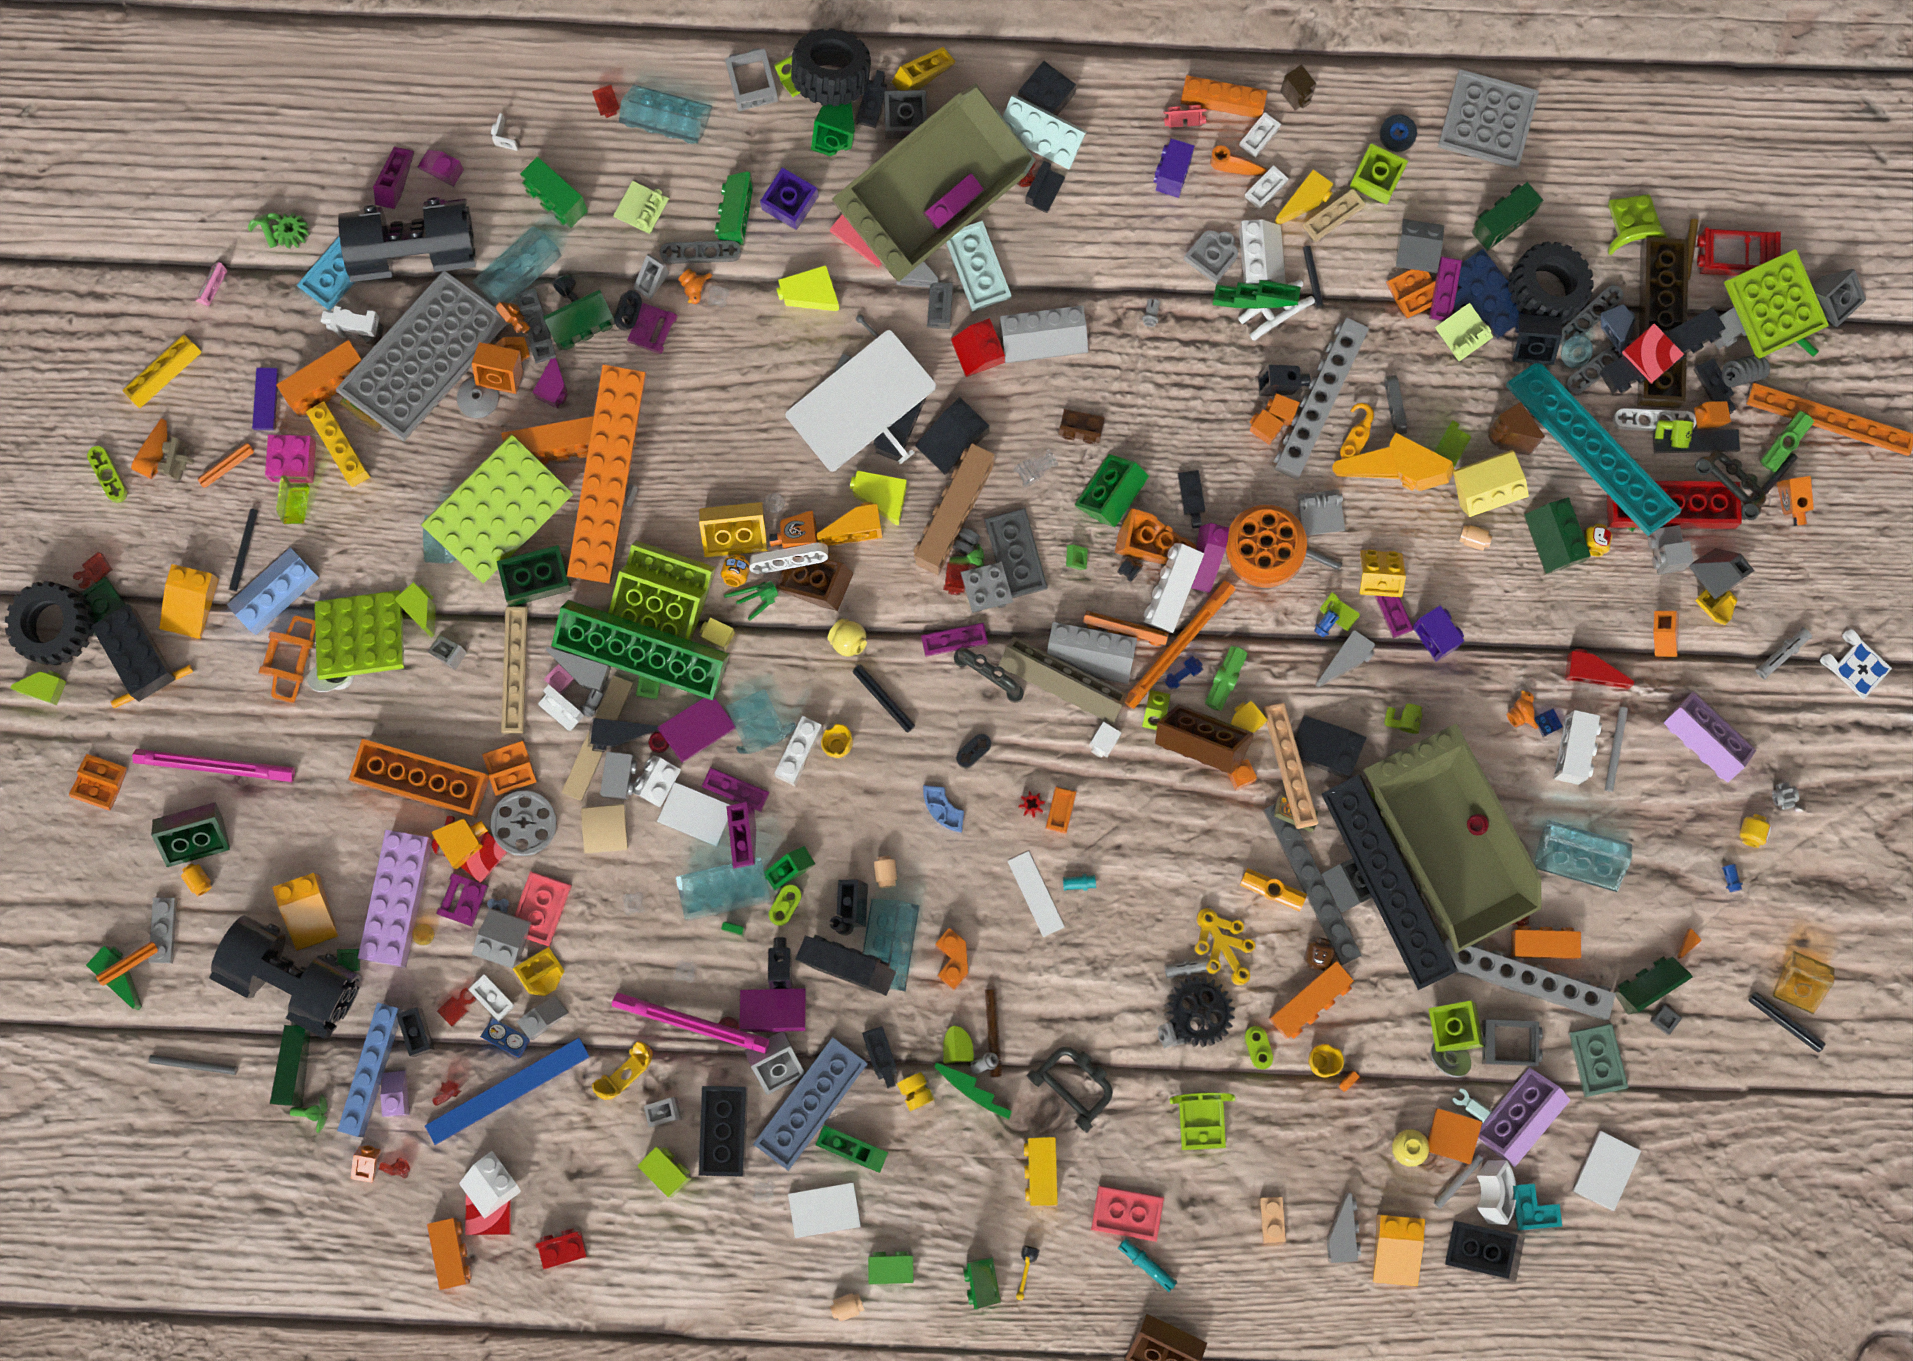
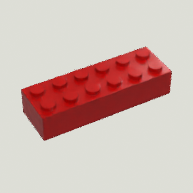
[1607,481,1742,529]

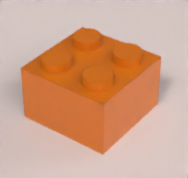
[472,342,523,394]

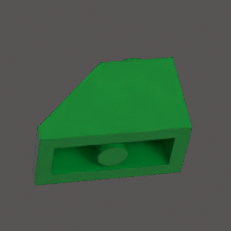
[763,846,815,891]

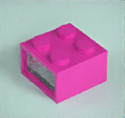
[265,435,316,483]

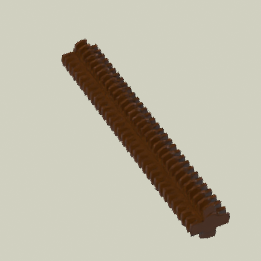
[985,989,1002,1078]

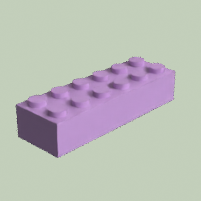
[358,830,433,968]

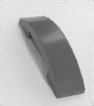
[515,288,556,364]

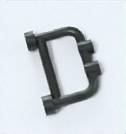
[1695,451,1766,520]
[954,647,1024,703]
[1026,1047,1113,1133]

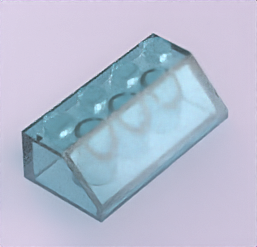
[619,85,712,144]
[472,226,562,306]
[1534,820,1632,892]
[676,857,772,922]
[863,899,920,992]

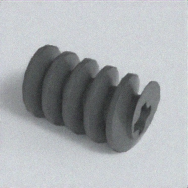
[1722,354,1770,387]

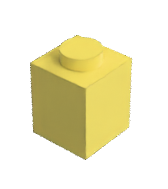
[700,618,735,651]

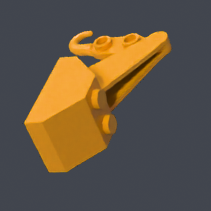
[1332,402,1454,491]

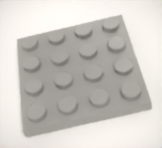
[1438,69,1539,169]

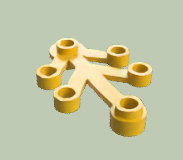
[1195,908,1256,985]

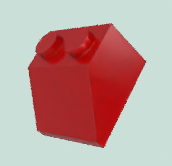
[951,318,1005,377]

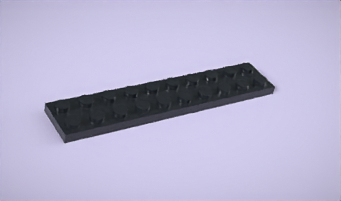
[1321,774,1458,990]

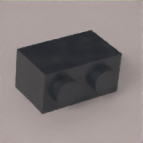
[396,1007,435,1057]

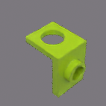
[774,55,800,97]
[1320,592,1360,631]
[1142,690,1171,730]

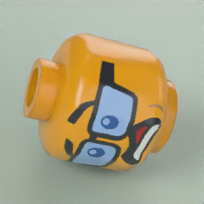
[721,554,750,587]

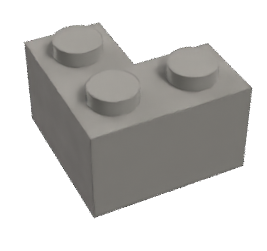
[1648,525,1694,575]

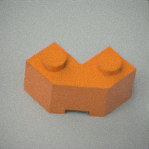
[935,928,968,991]

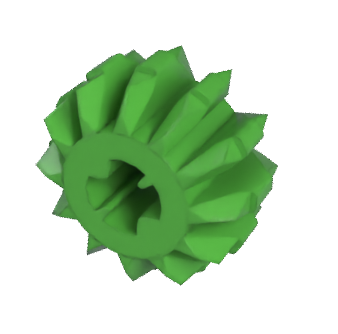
[273,212,309,249]

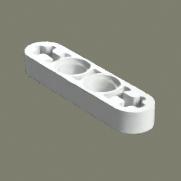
[1612,408,1697,431]
[749,543,828,574]

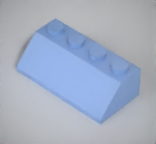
[227,547,319,635]

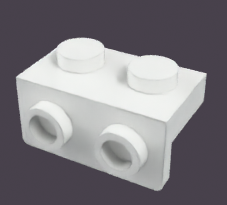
[633,755,681,807]

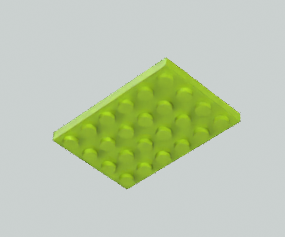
[421,434,573,584]

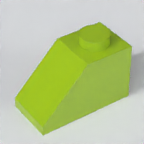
[10,670,66,706]

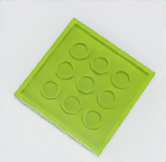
[1724,249,1829,358]
[315,590,404,680]

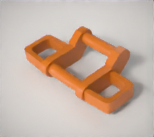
[258,616,315,703]

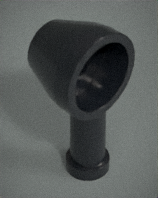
[552,274,580,302]

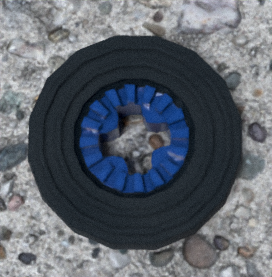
[1380,114,1417,152]

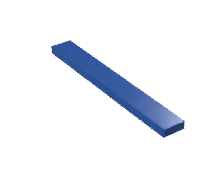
[425,1038,590,1145]

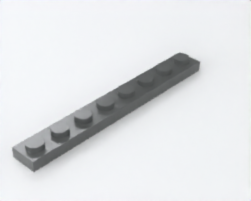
[1263,804,1362,966]

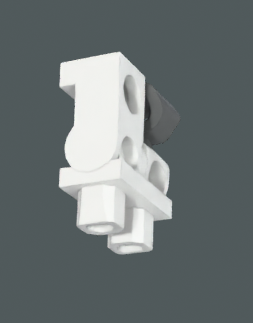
[321,306,384,346]

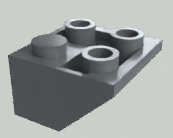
[1689,548,1755,599]

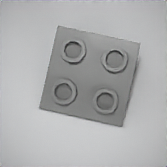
[1297,490,1345,536]
[961,562,1013,613]

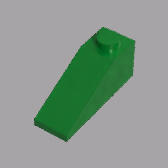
[86,946,142,1010]
[816,1125,888,1173]

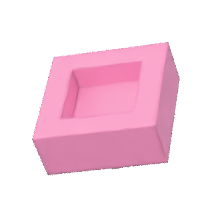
[544,664,575,694]

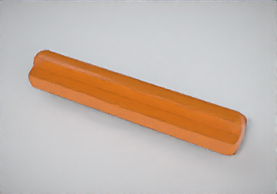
[198,443,254,488]
[96,942,158,986]

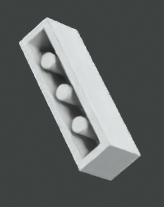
[1144,543,1204,633]

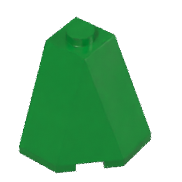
[811,102,855,156]

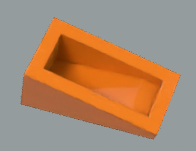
[1677,928,1702,959]

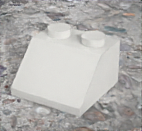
[459,1151,521,1219]

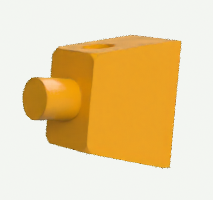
[431,819,488,869]

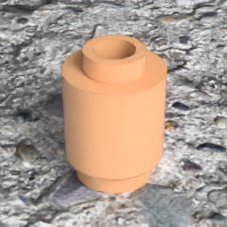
[1459,525,1492,551]
[874,856,897,888]
[830,1293,864,1321]

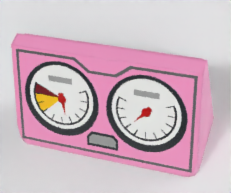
[195,262,227,307]

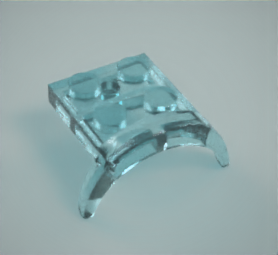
[726,689,796,754]

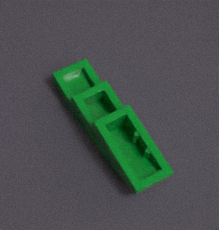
[1212,280,1301,309]
[935,1063,1012,1120]

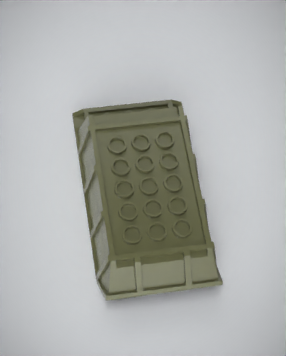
[832,83,1036,282]
[1364,723,1541,953]

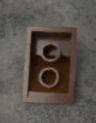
[775,556,854,611]

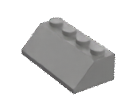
[1000,305,1088,364]
[1047,622,1137,684]

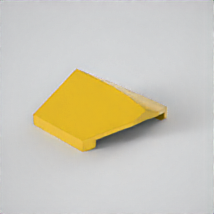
[1695,589,1738,625]
[513,947,565,997]

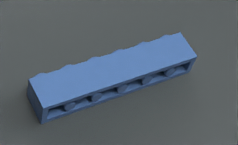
[337,1002,403,1137]

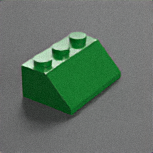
[715,171,754,245]
[1075,454,1149,528]

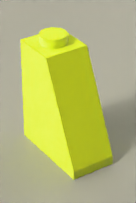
[776,265,839,311]
[850,471,907,525]

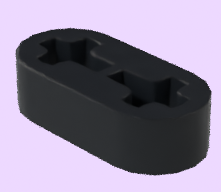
[956,734,991,769]

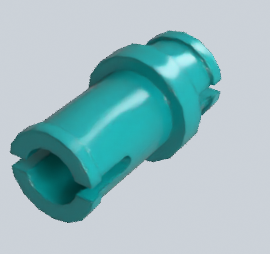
[1063,874,1096,891]

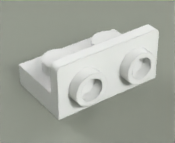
[538,684,584,731]

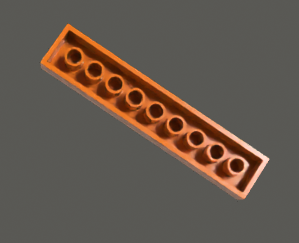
[567,364,647,584]

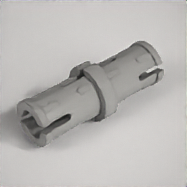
[1164,957,1209,979]

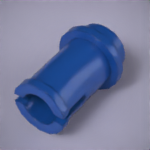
[1314,609,1340,637]
[1722,864,1743,893]

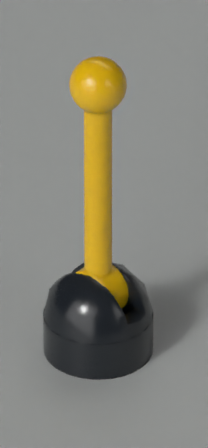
[1016,1245,1040,1300]

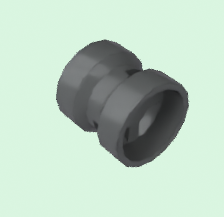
[952,528,980,555]

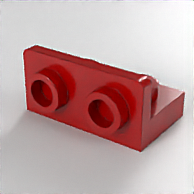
[535,1228,587,1270]

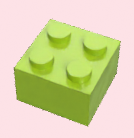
[1350,143,1408,205]
[637,1147,691,1198]

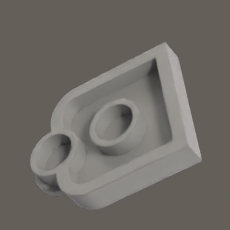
[1183,231,1238,284]

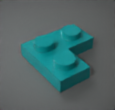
[1513,1184,1562,1231]

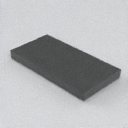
[984,508,1048,599]

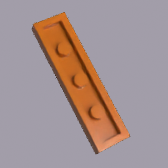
[1083,610,1169,646]

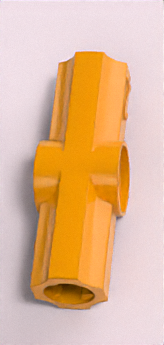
[1240,868,1307,912]

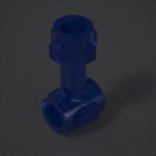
[1164,656,1204,690]

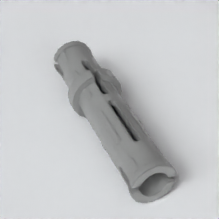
[1755,627,1812,680]

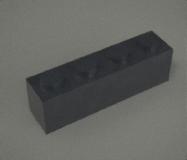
[873,397,927,462]

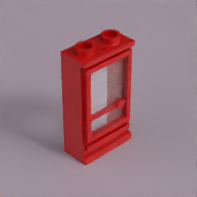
[1697,227,1781,276]

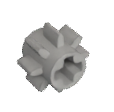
[1772,782,1799,810]

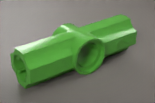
[1759,410,1815,472]
[1205,646,1248,711]

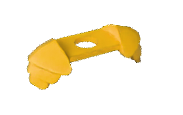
[592,1041,653,1100]

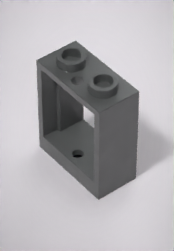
[1482,1019,1543,1067]

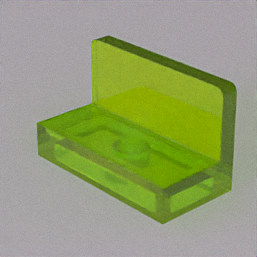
[1434,420,1471,467]
[276,475,310,524]

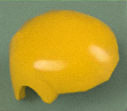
[821,723,853,758]
[1308,1044,1344,1078]

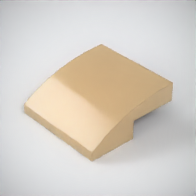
[581,804,628,854]

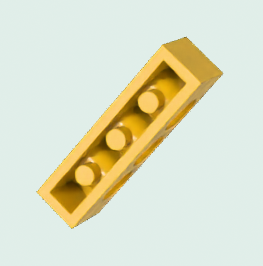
[306,401,370,488]

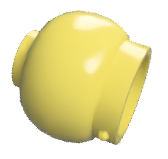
[828,618,867,657]
[1392,1129,1430,1167]

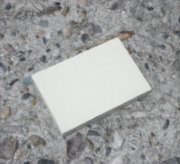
[657,782,729,847]
[1572,1131,1641,1211]
[788,1183,861,1238]

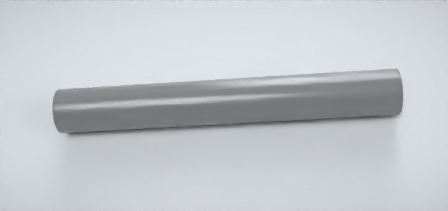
[1434,1154,1484,1209]

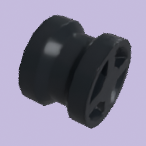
[1117,555,1143,582]

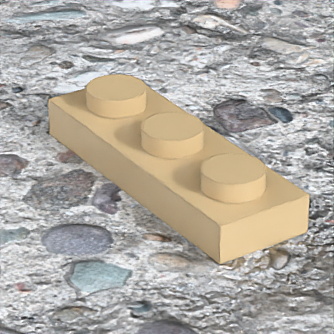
[1303,189,1366,242]

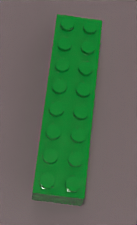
[551,600,729,700]

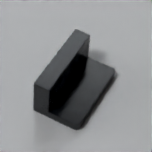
[1025,161,1065,213]

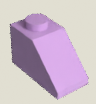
[380,1071,410,1117]

